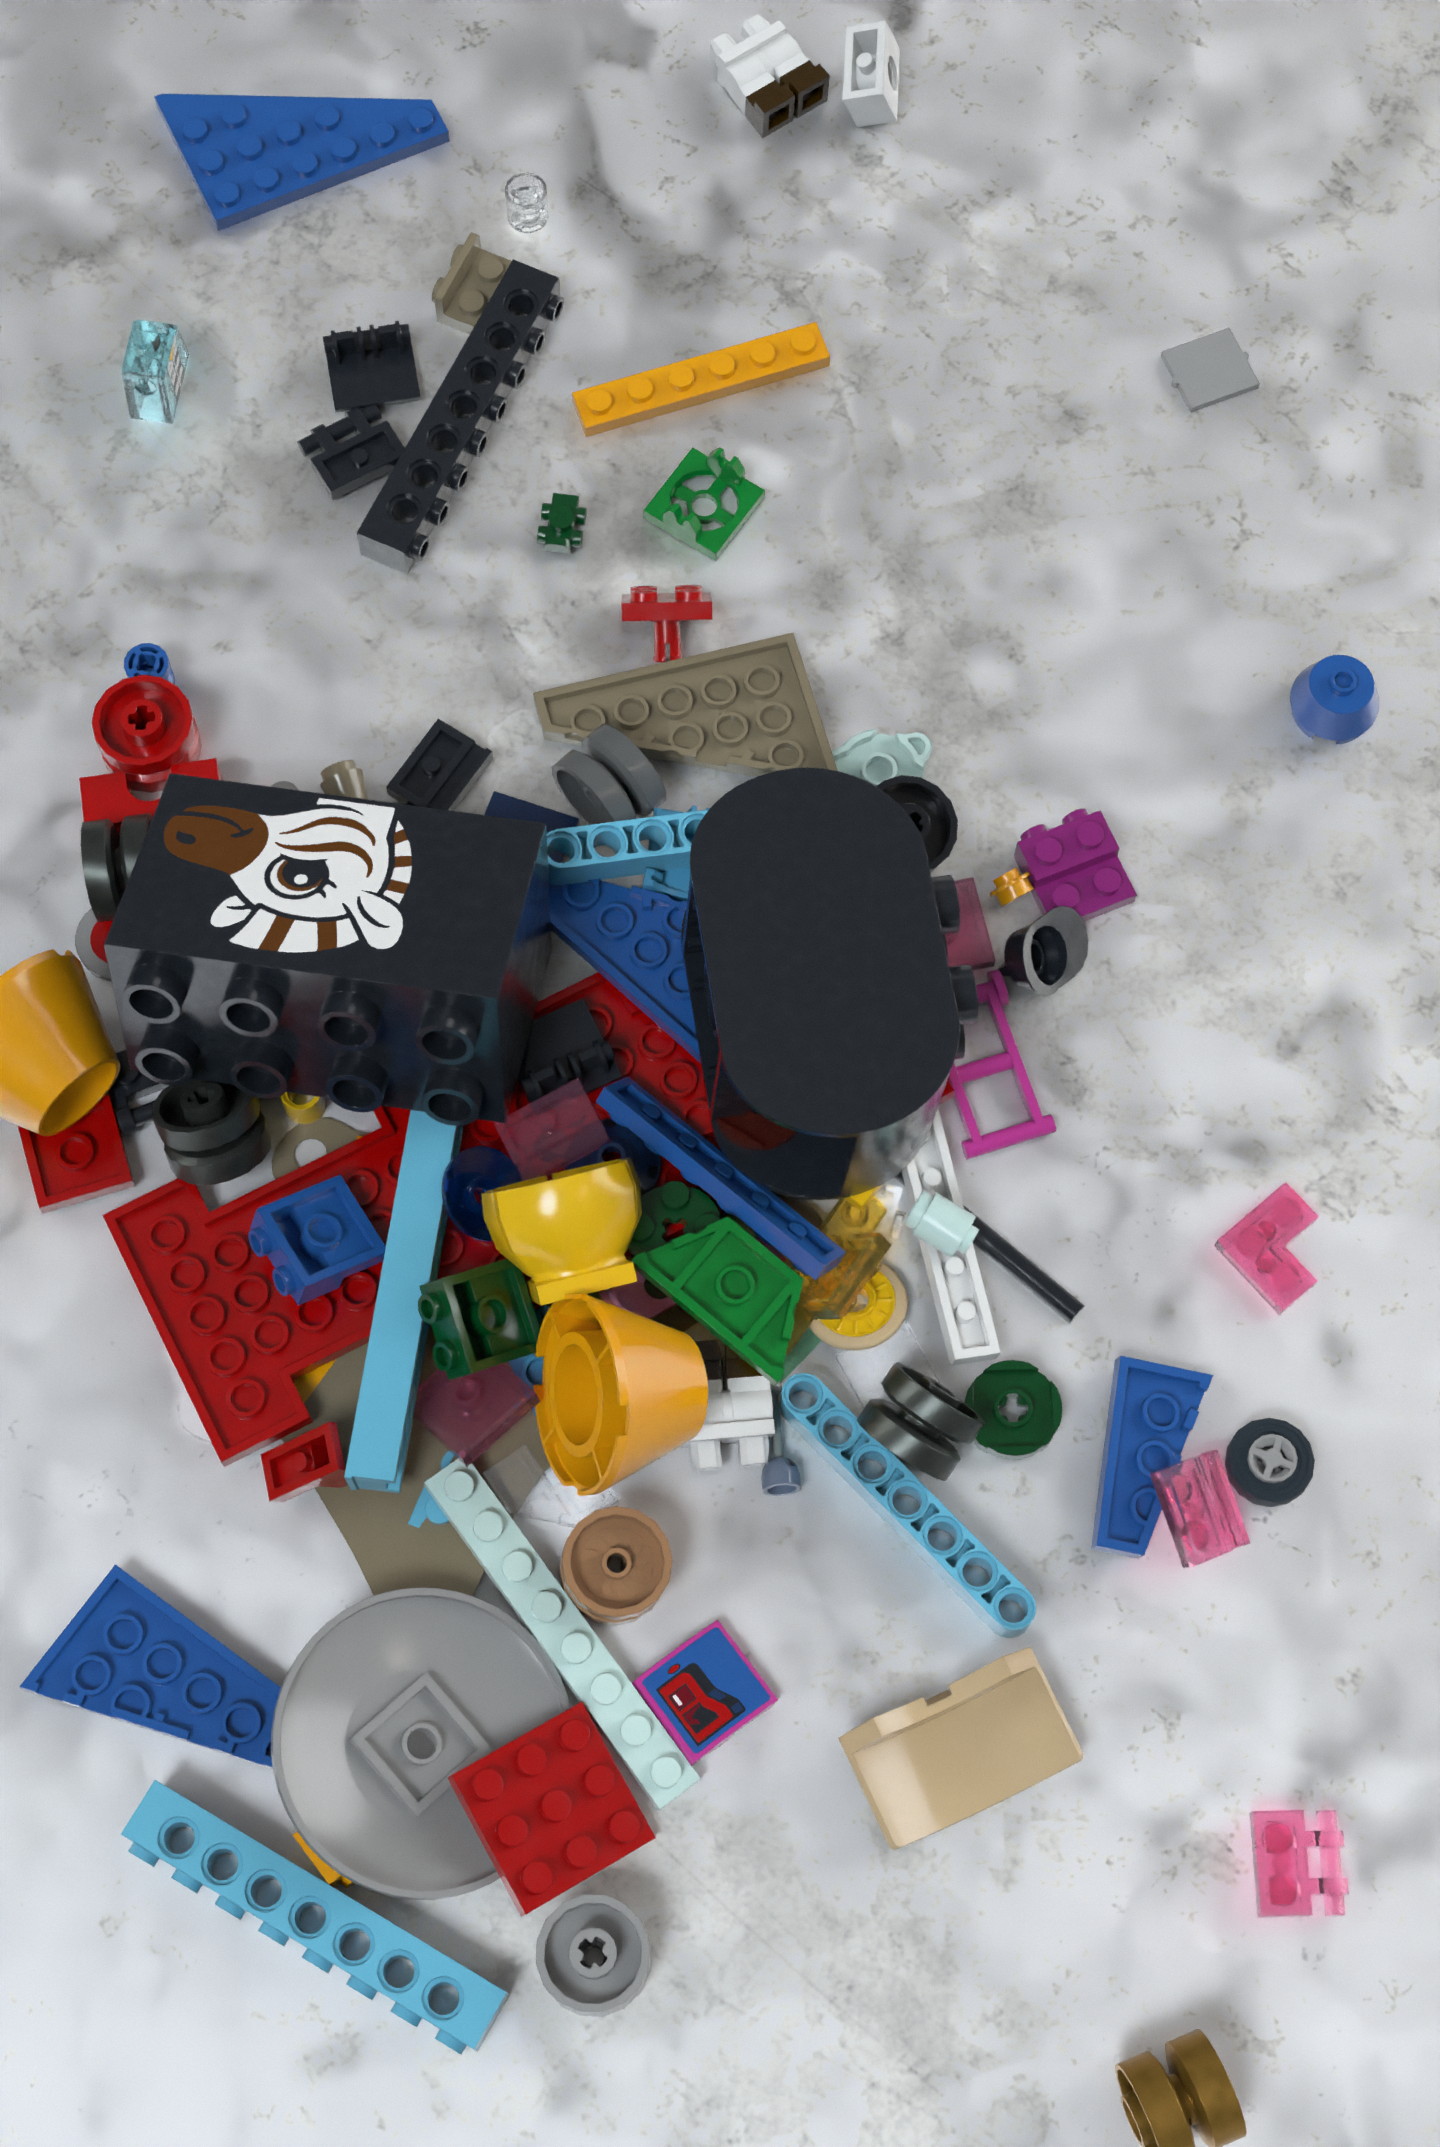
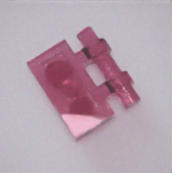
[1249,1810,1349,1918]

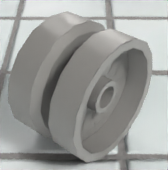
[536,1894,651,2017]

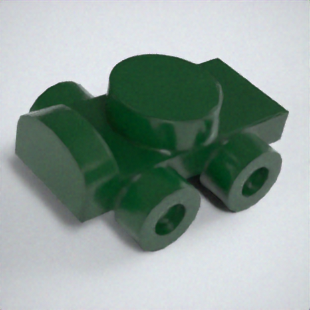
[537,493,587,554]

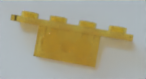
[786,1196,892,1355]

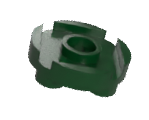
[629,1181,721,1258]
[964,1360,1062,1460]

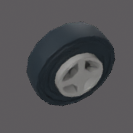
[1225,1418,1315,1507]

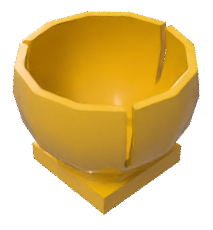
[481,1158,642,1306]

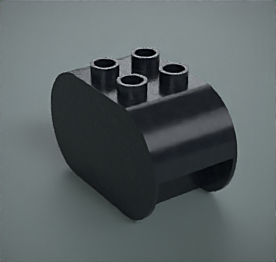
[681,767,978,1200]

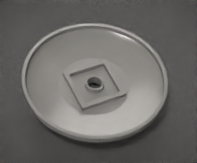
[271,1588,571,1900]

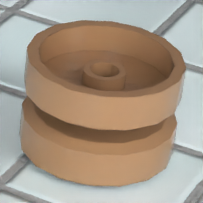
[559,1506,673,1626]

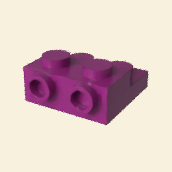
[1014,808,1137,922]

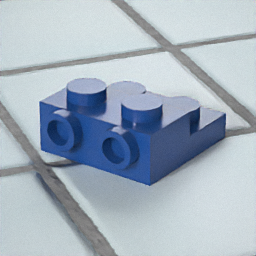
[248,1175,386,1305]

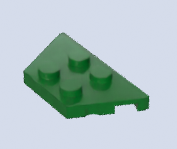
[631,1217,804,1385]

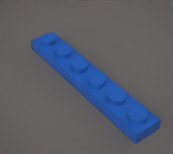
[596,1076,846,1280]

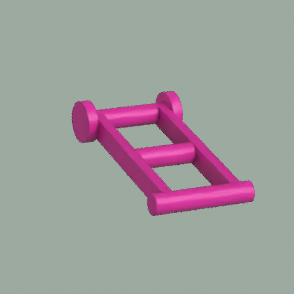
[948,969,1056,1160]

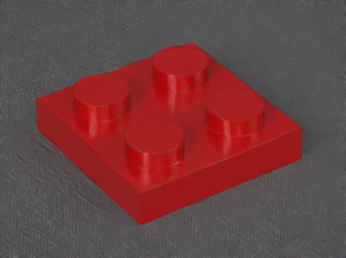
[18,1095,135,1214]

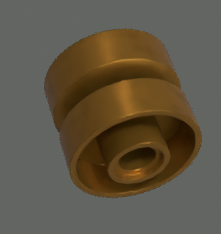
[1115,2029,1247,2147]

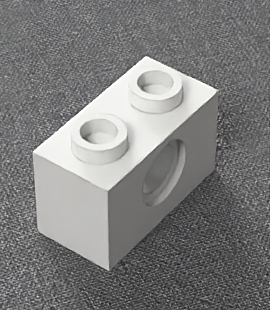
[842,20,900,127]

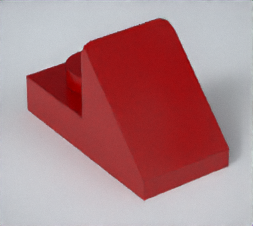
[260,1422,346,1502]

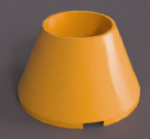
[0,949,120,1136]
[533,1293,708,1496]

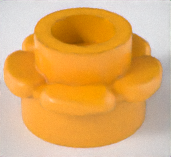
[990,867,1034,907]

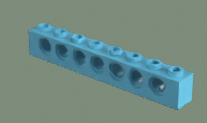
[121,1780,510,2055]

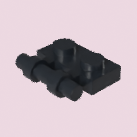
[297,403,405,500]

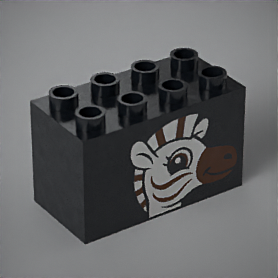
[104,773,552,1126]

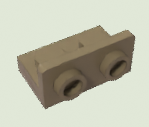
[432,232,511,334]

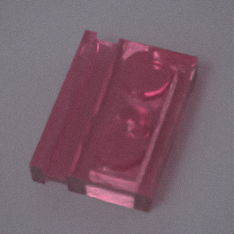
[494,1078,612,1181]
[1150,1449,1250,1568]

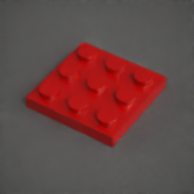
[448,1702,656,1917]

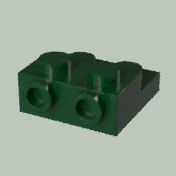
[418,1259,540,1380]

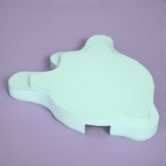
[831,729,932,786]

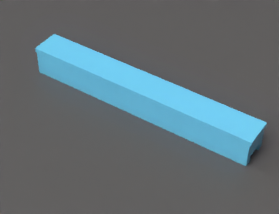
[344,1110,464,1493]

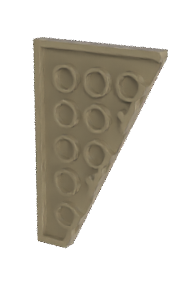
[533,633,838,777]

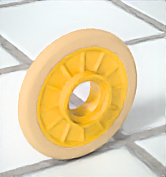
[802,1255,908,1351]

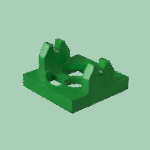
[643,447,765,561]

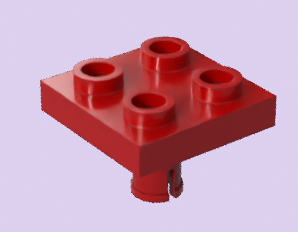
[621,585,713,662]

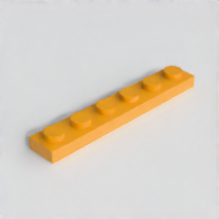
[572,322,830,437]

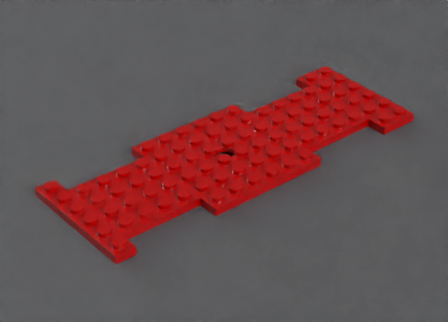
[102,972,955,1467]

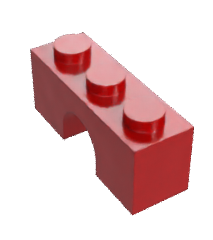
[79,758,223,836]

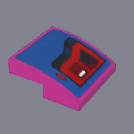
[632,1620,778,1766]

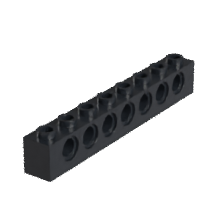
[357,259,564,574]

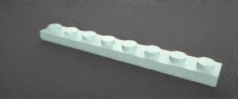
[424,1454,701,1811]

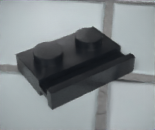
[386,719,493,811]

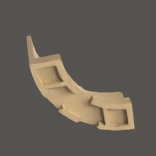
[838,1647,1083,1850]

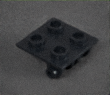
[323,320,421,412]
[518,998,622,1117]

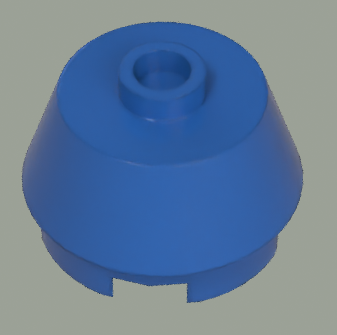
[1290,655,1379,744]

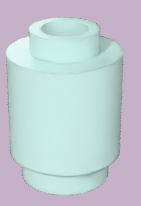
[904,1190,979,1257]

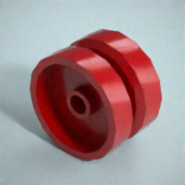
[91,675,202,793]

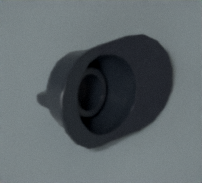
[998,906,1089,997]

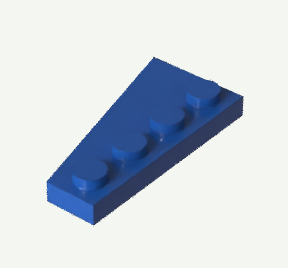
[1091,1356,1213,1559]

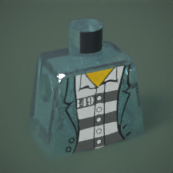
[122,320,189,424]

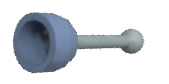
[761,1381,801,1496]

